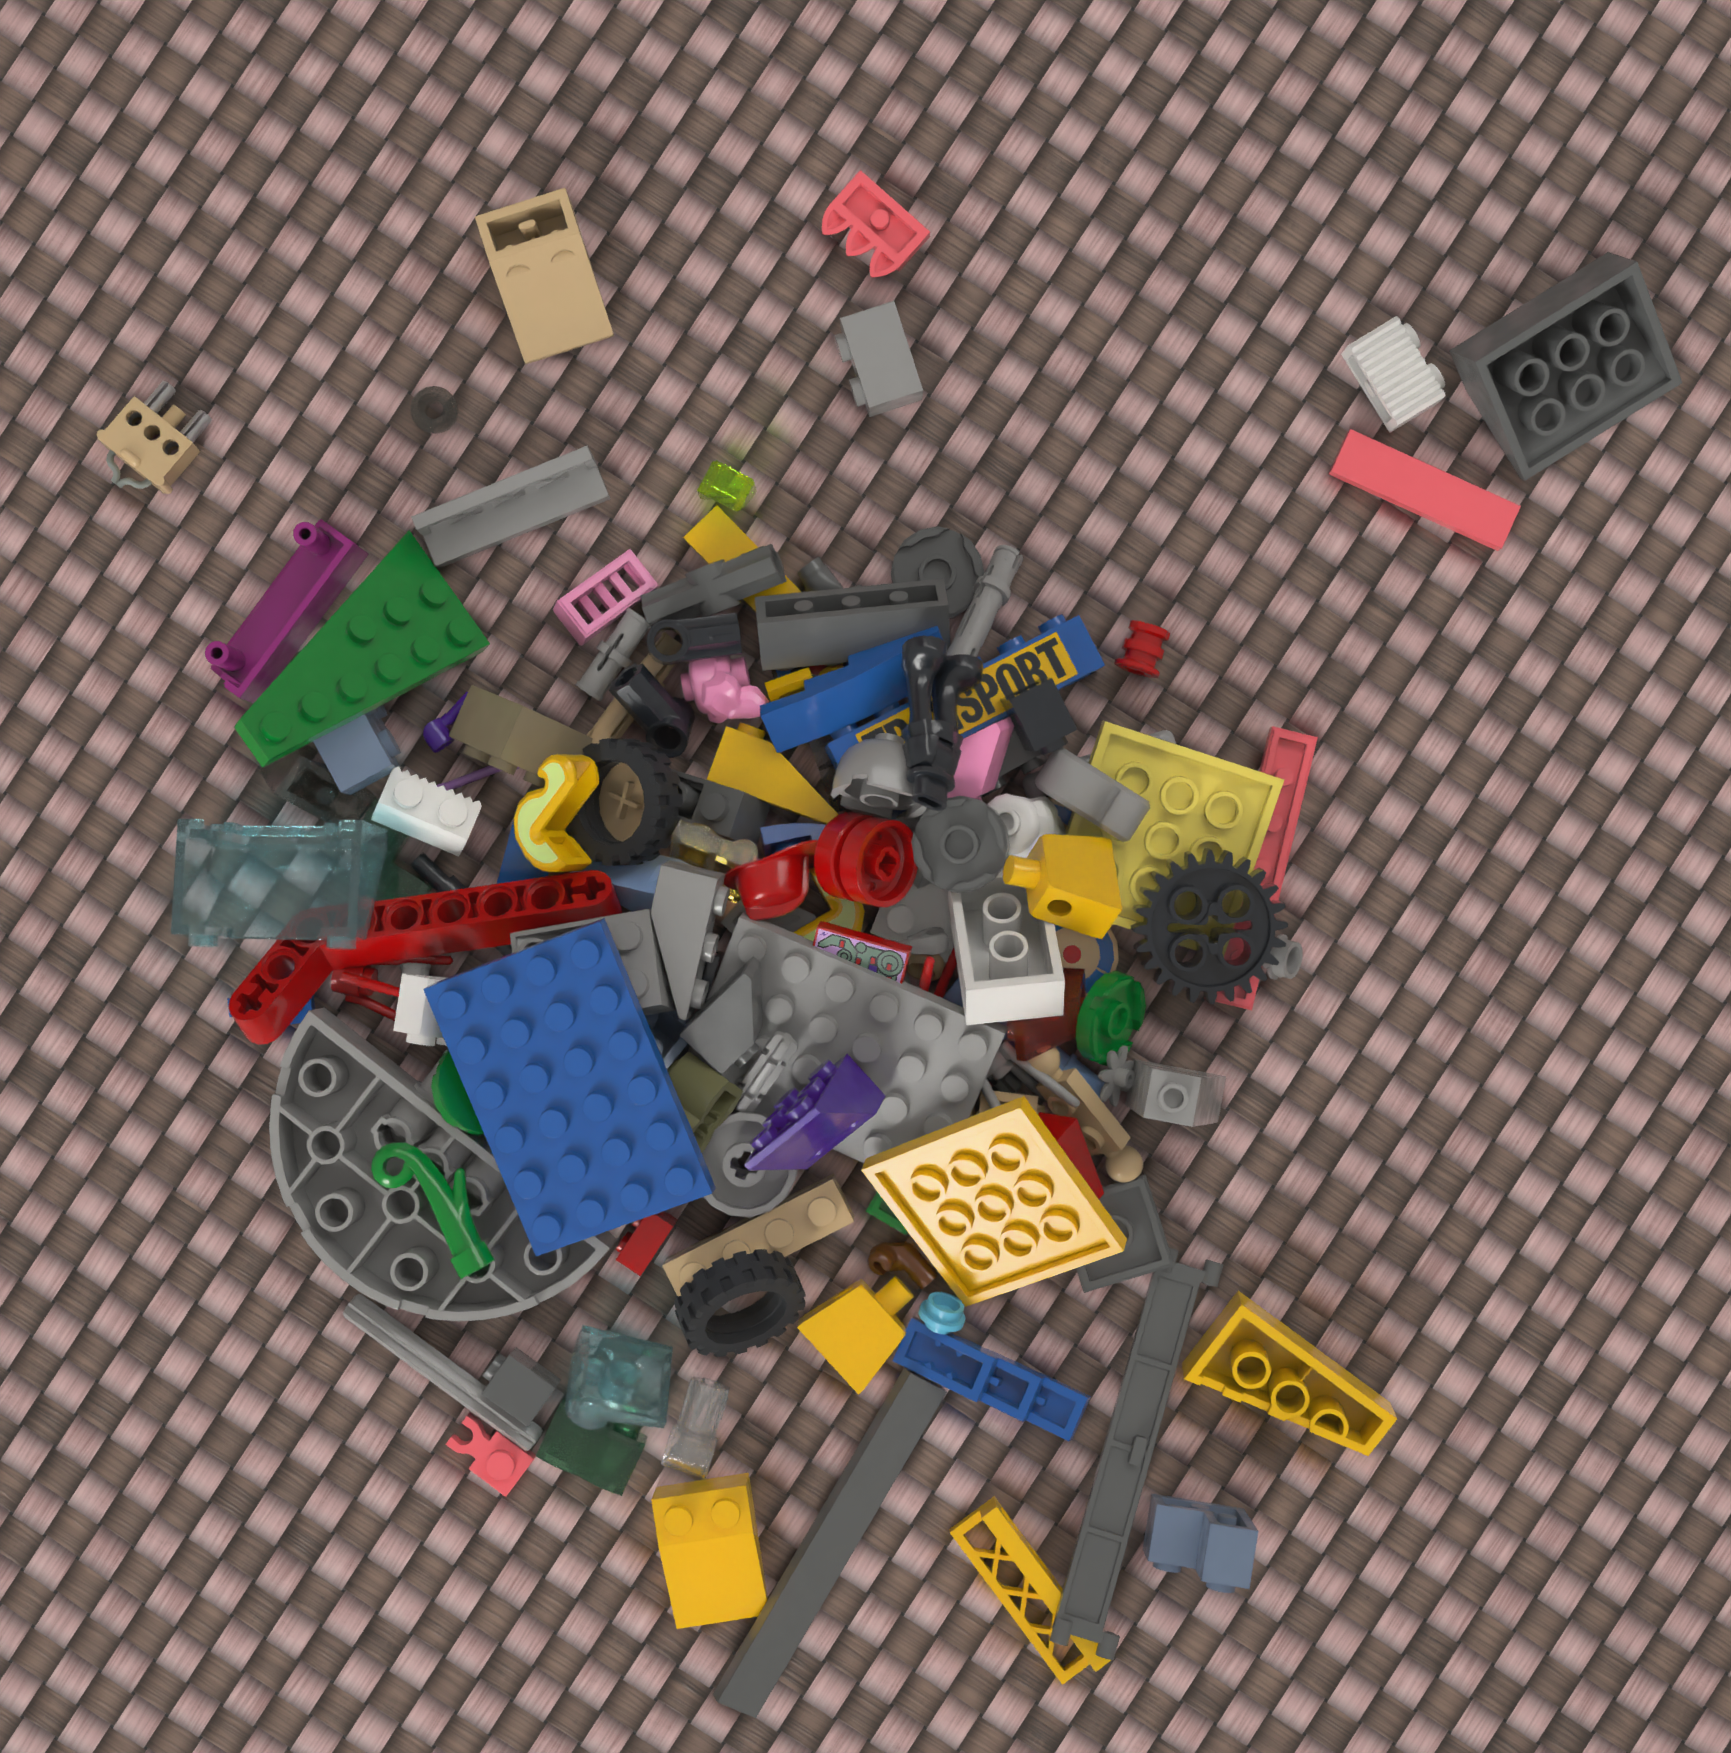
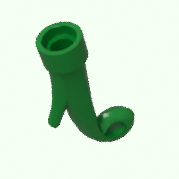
[371,1143,495,1279]

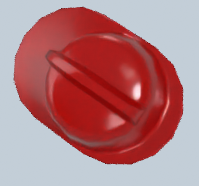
[723,839,818,921]

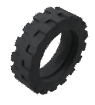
[566,738,683,866]
[674,1249,806,1357]

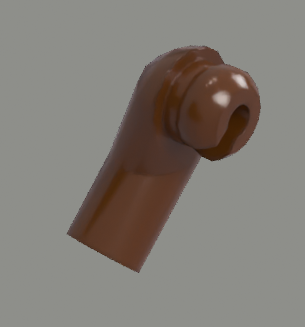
[867,1242,938,1289]

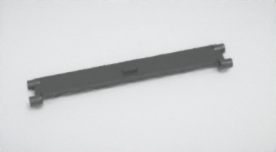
[1049,1248,1224,1660]

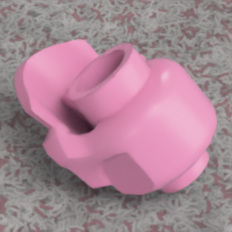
[680,656,769,723]

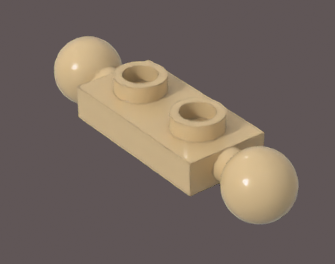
[1023,1041,1143,1183]

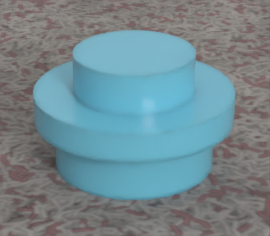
[918,1292,965,1334]

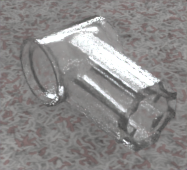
[661,1376,730,1479]

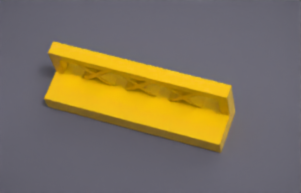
[949,1496,1111,1685]

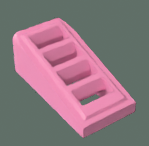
[553,549,659,646]

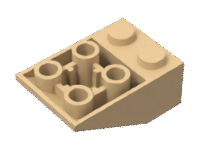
[475,188,614,364]

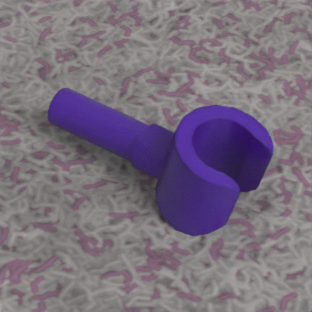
[423,692,468,753]

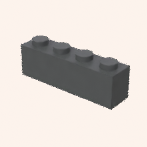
[755,578,951,671]

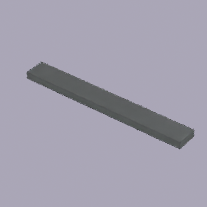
[713,1367,947,1718]

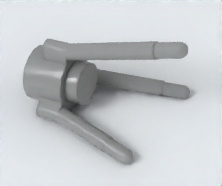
[981,1039,1080,1109]

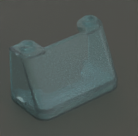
[171,819,389,950]

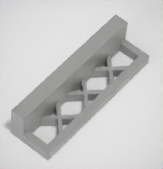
[411,446,611,569]

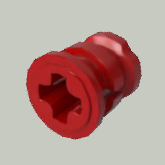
[1114,620,1170,678]

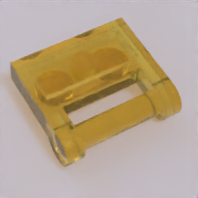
[670,819,758,903]

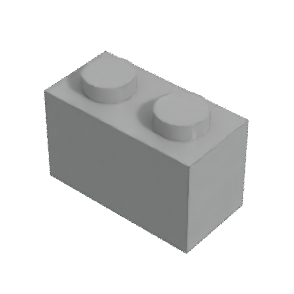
[834,301,923,417]

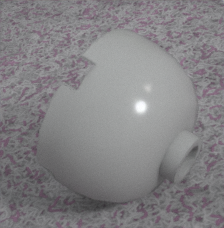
[831,733,927,819]

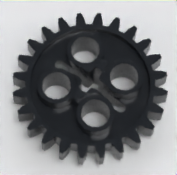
[1131,848,1288,1004]

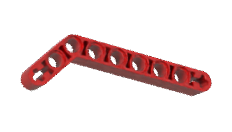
[228,870,622,1045]

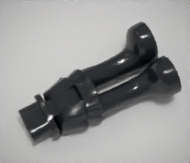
[901,635,983,811]

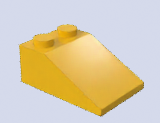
[651,1473,768,1629]

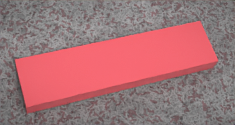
[1328,429,1521,551]

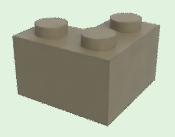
[449,685,593,788]

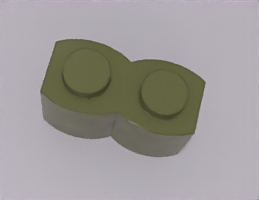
[668,1052,743,1153]

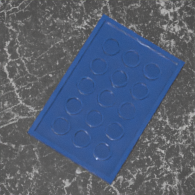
[423,918,716,1256]

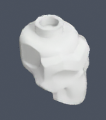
[987,793,1066,858]

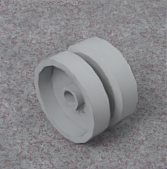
[702,1110,798,1217]

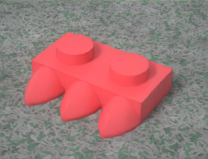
[822,170,930,278]

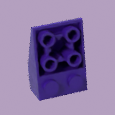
[744,1054,885,1171]

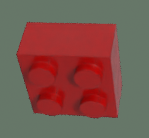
[615,1211,678,1276]

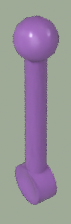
[437,765,519,791]

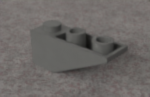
[671,769,771,849]

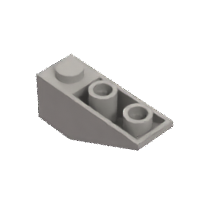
[650,860,730,1020]

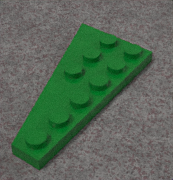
[234,530,490,768]

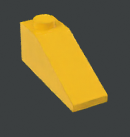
[707,722,839,825]

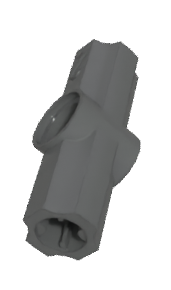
[641,544,787,631]

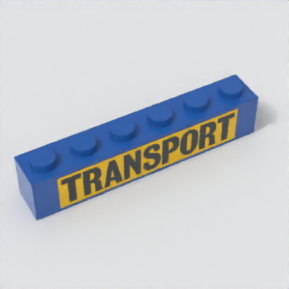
[824,614,1105,770]

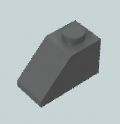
[680,956,763,1075]

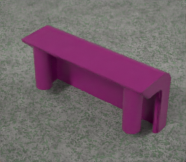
[205,519,369,703]

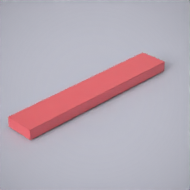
[1204,726,1318,1011]

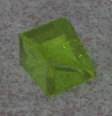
[697,460,757,511]

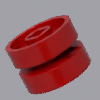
[814,812,918,907]

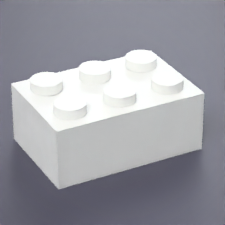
[948,870,1065,1025]

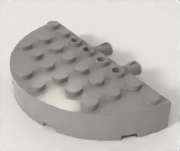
[269,1007,618,1321]

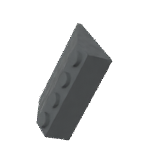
[1449,252,1682,481]

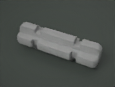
[736,1031,798,1112]

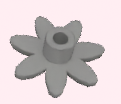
[1098,1045,1135,1107]

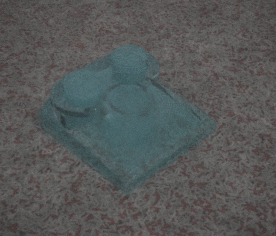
[565,1325,673,1430]

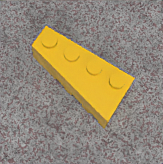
[1182,1290,1397,1456]

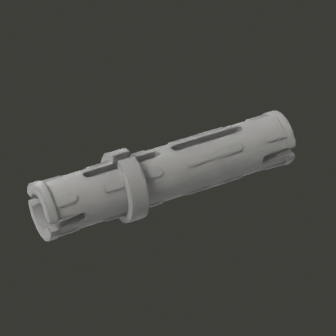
[947,545,1023,657]

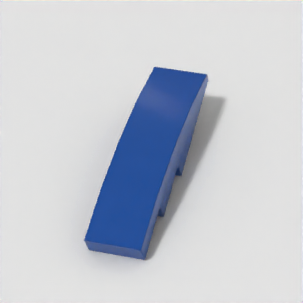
[760,626,944,753]
[892,1317,1091,1441]

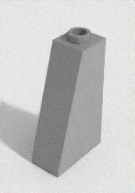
[1125,1059,1226,1127]

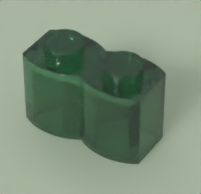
[536,1395,648,1496]

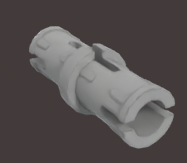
[575,607,651,702]

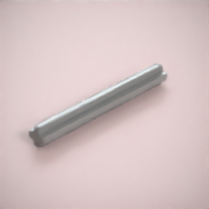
[343,1294,543,1451]

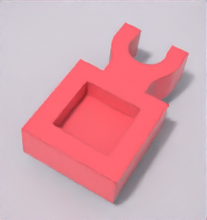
[445,1412,537,1497]

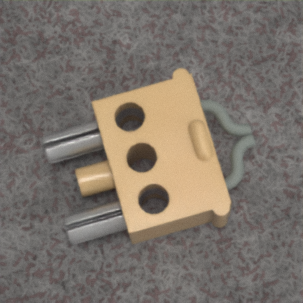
[97,381,212,494]

